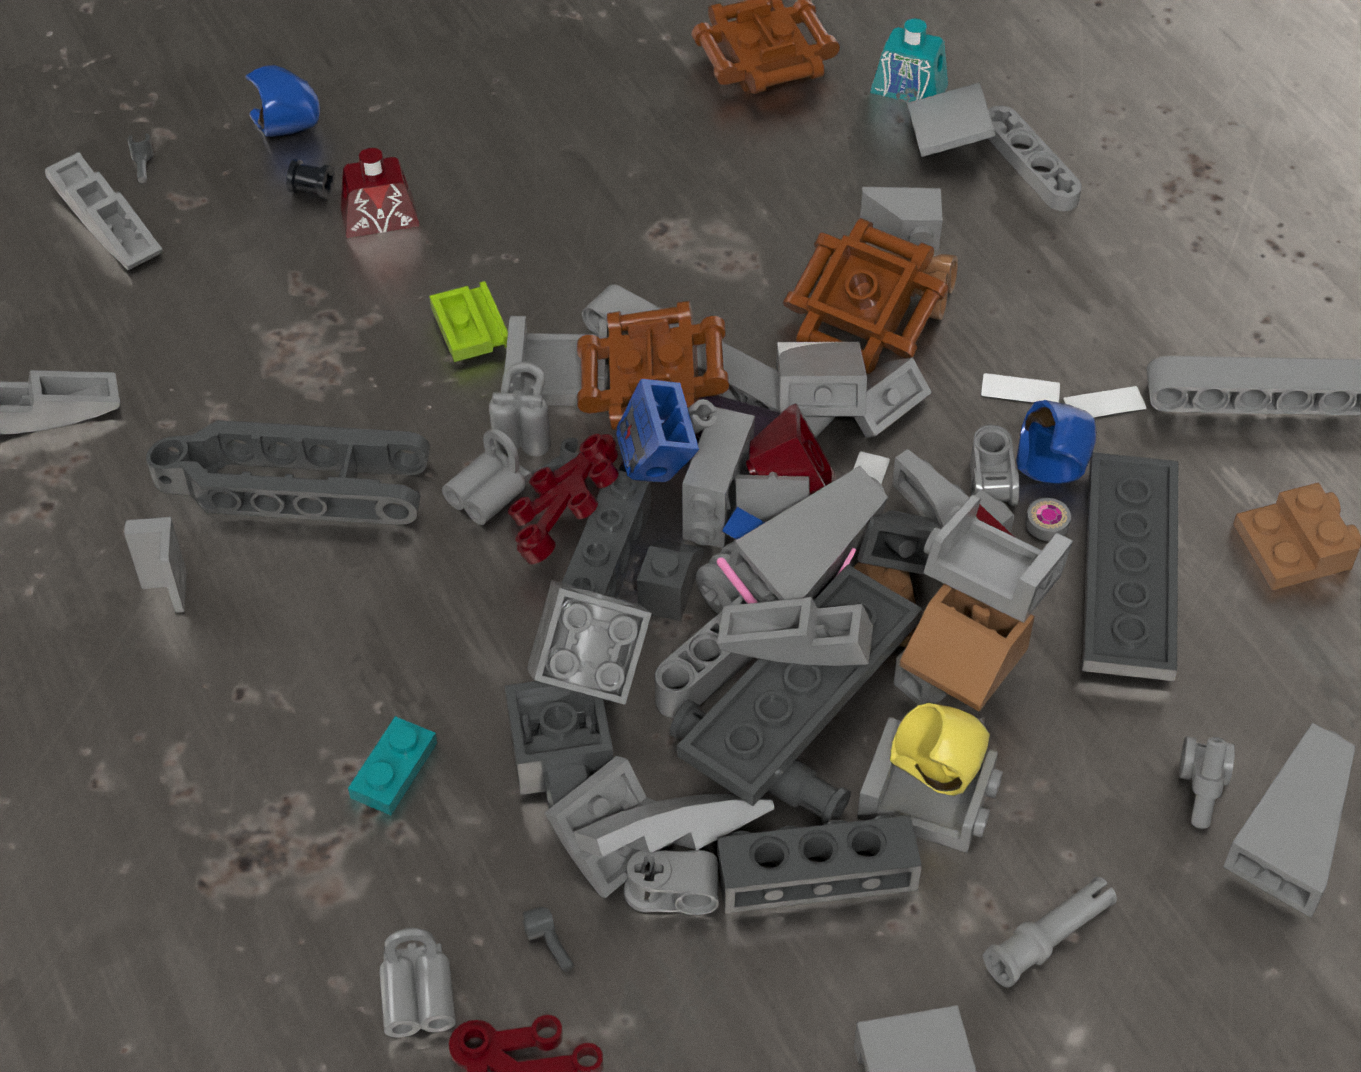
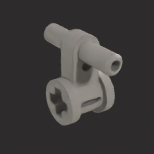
[1179,736,1235,829]

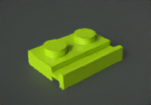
[429,281,508,362]

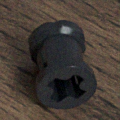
[286,159,335,199]

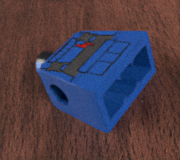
[616,379,699,482]

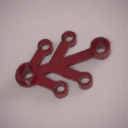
[508,434,619,565]
[449,1015,603,1072]

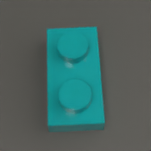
[348,716,437,815]

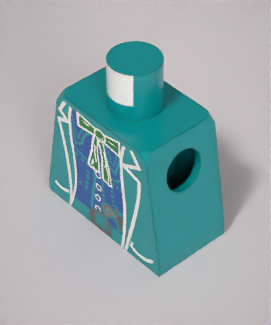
[870,18,948,102]

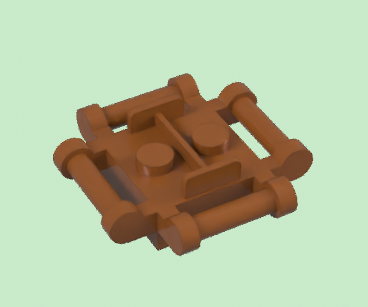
[691,0,840,94]
[783,218,949,374]
[577,300,729,430]

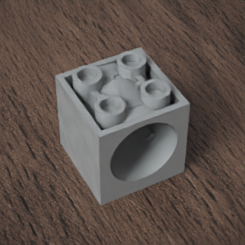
[527,580,651,705]

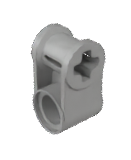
[969,424,1019,506]
[624,850,719,915]

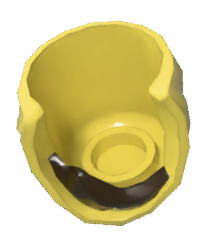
[890,703,990,796]

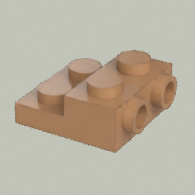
[1233,482,1361,590]

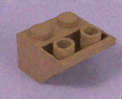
[899,584,1035,712]

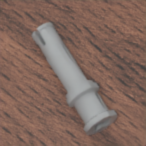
[983,877,1117,988]

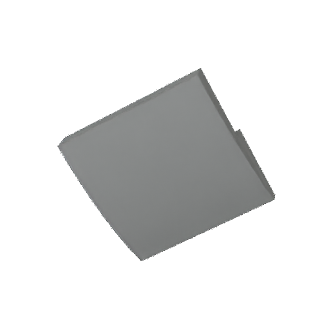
[907,82,996,157]
[545,756,672,898]

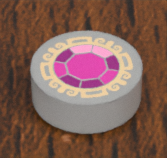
[1026,498,1071,541]

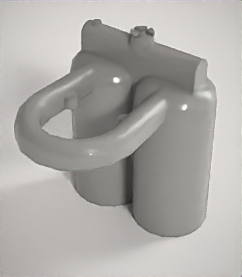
[489,362,551,456]
[442,429,532,525]
[379,928,456,1038]

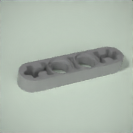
[987,106,1081,211]

